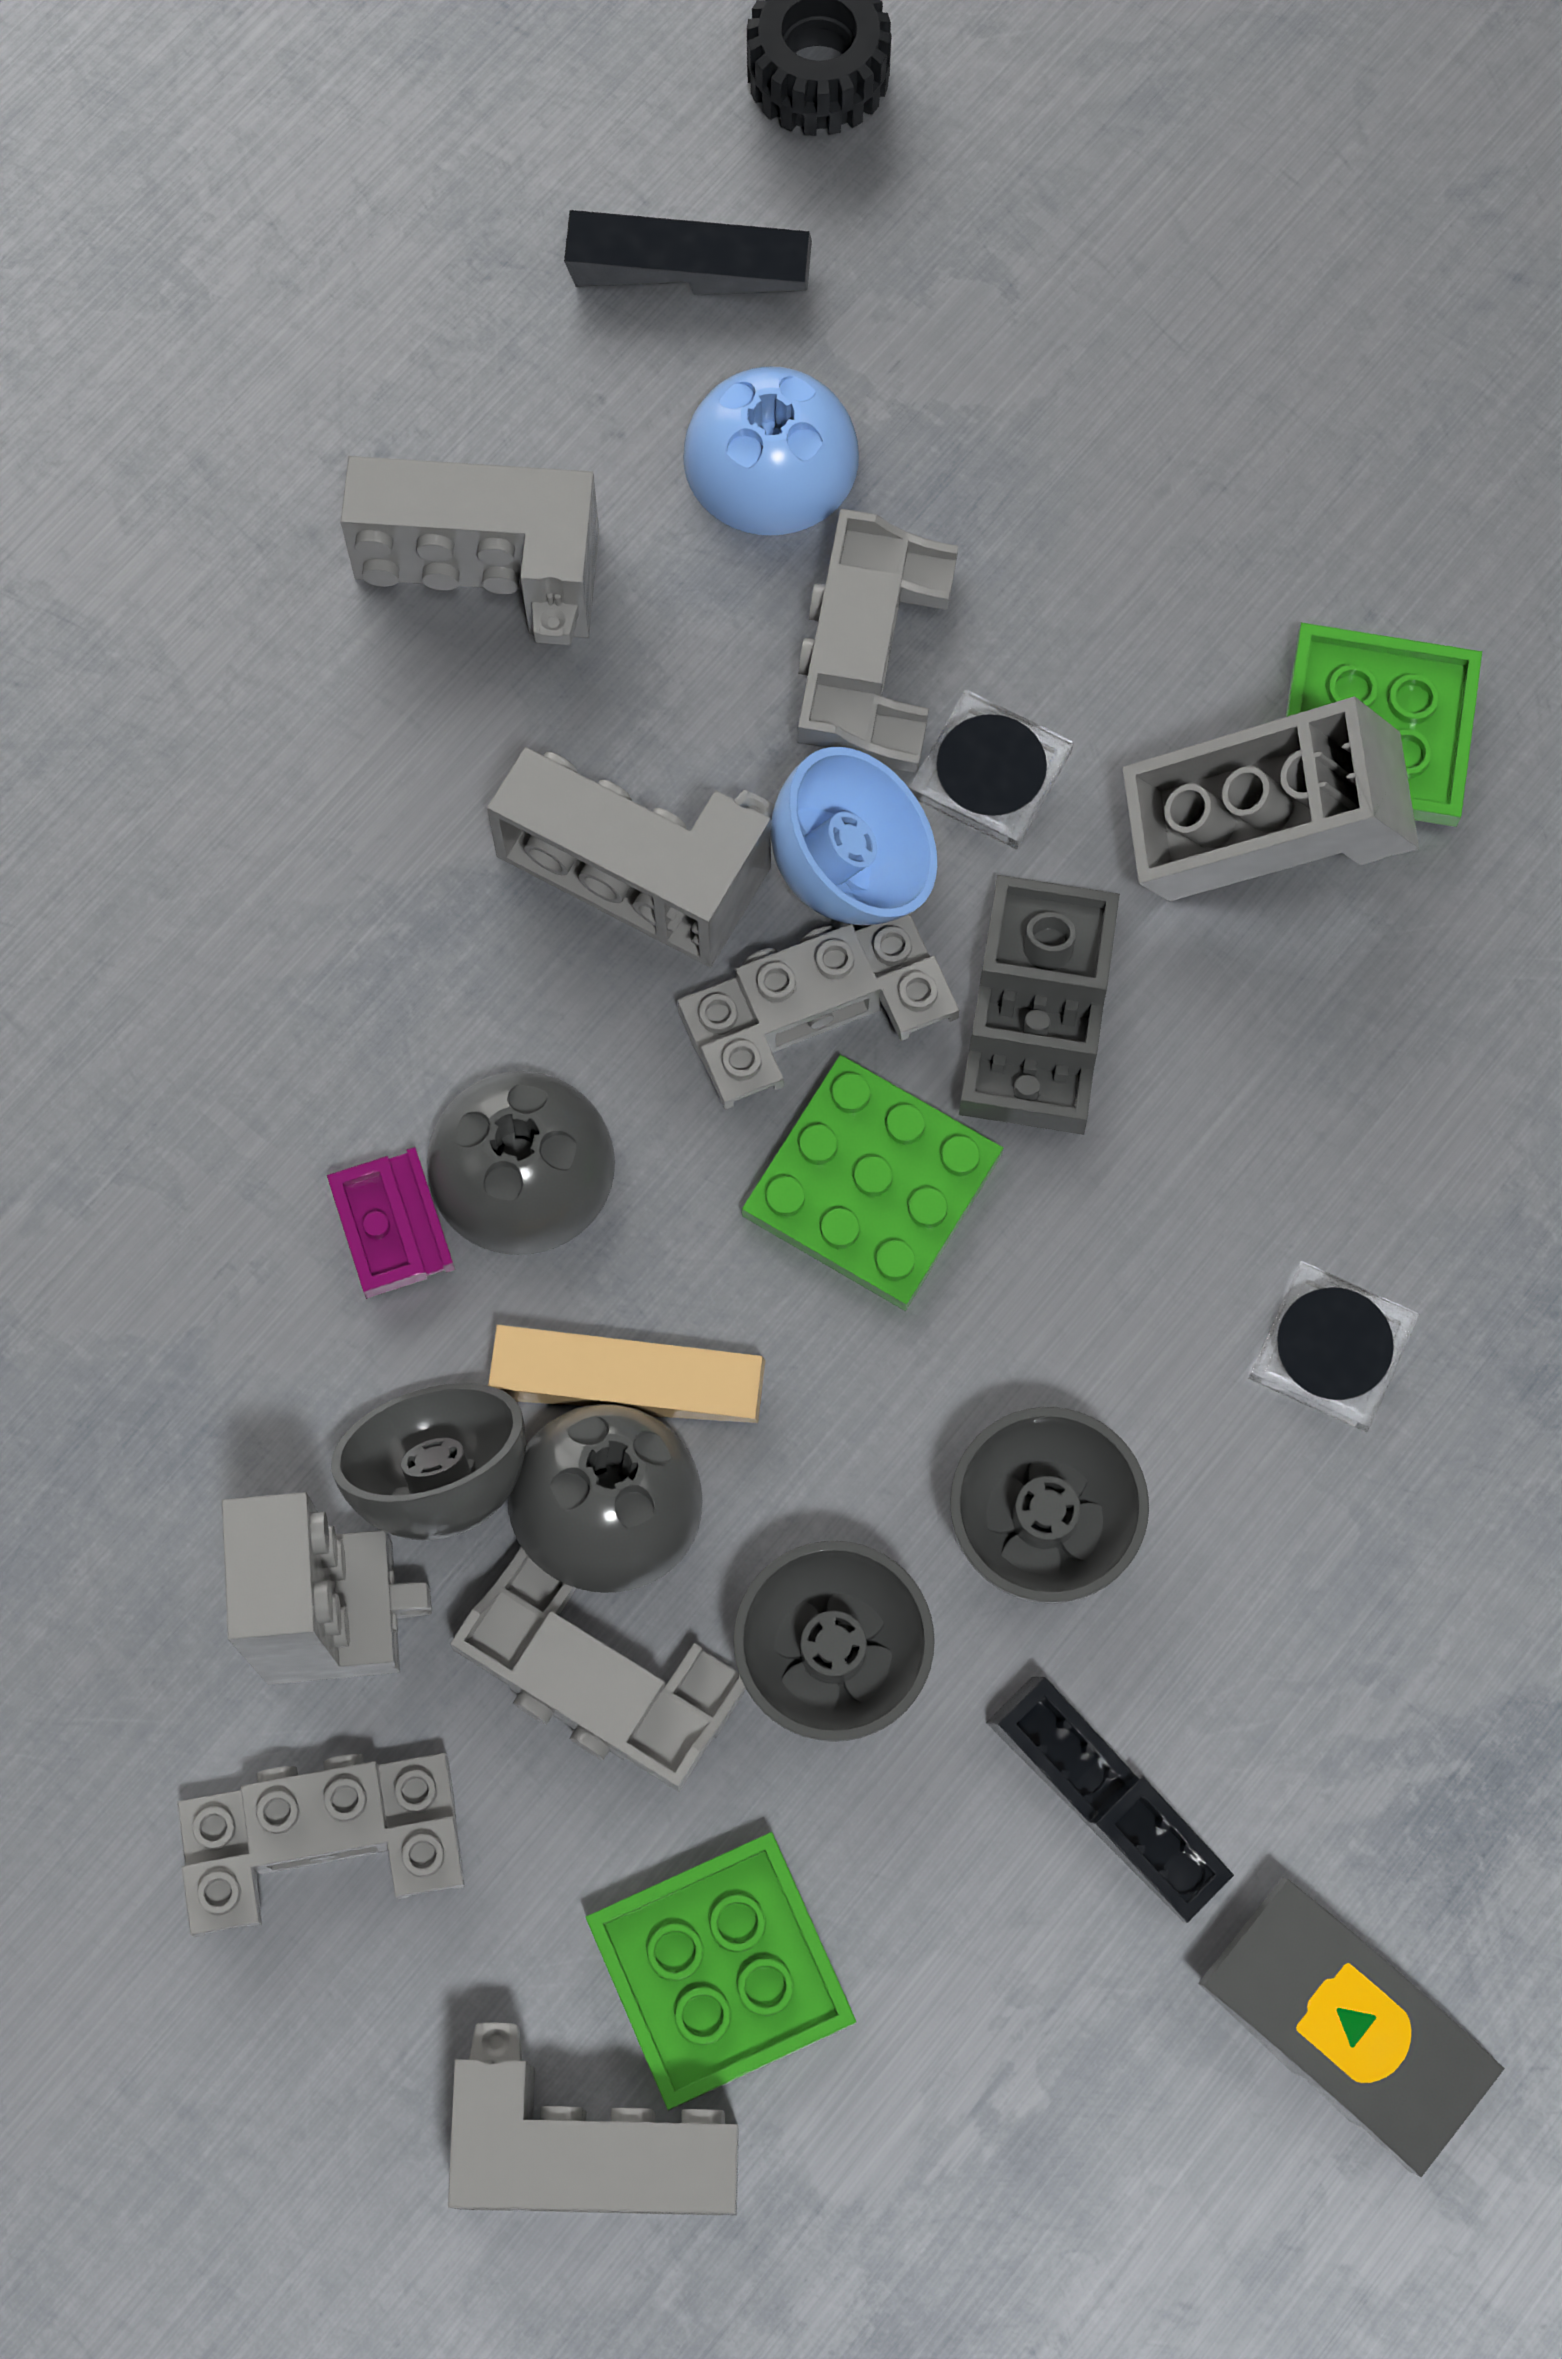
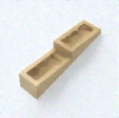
[488,1325,766,1423]

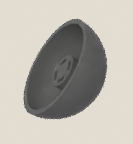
[427,1071,615,1255]
[331,1383,526,1541]
[508,1404,703,1593]
[950,1407,1149,1604]
[733,1541,935,1742]

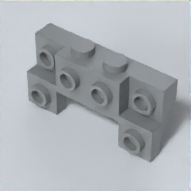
[798,508,958,773]
[677,913,960,1110]
[450,1547,746,1792]
[177,1753,465,1937]

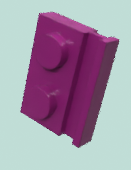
[327,1147,455,1299]

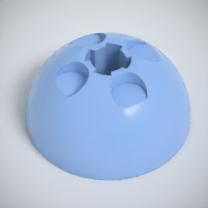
[683,366,859,536]
[771,747,937,925]

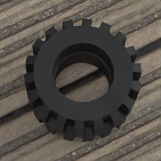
[747,0,892,136]

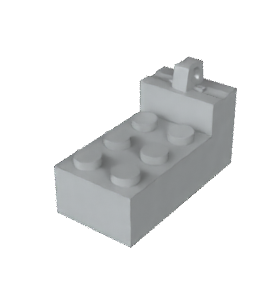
[340,456,599,645]
[1122,696,1419,901]
[487,746,775,968]
[222,1492,432,1685]
[448,2023,739,2216]

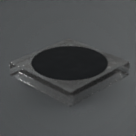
[909,689,1074,850]
[1248,1261,1420,1433]

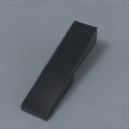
[564,210,812,295]
[986,1677,1234,1923]

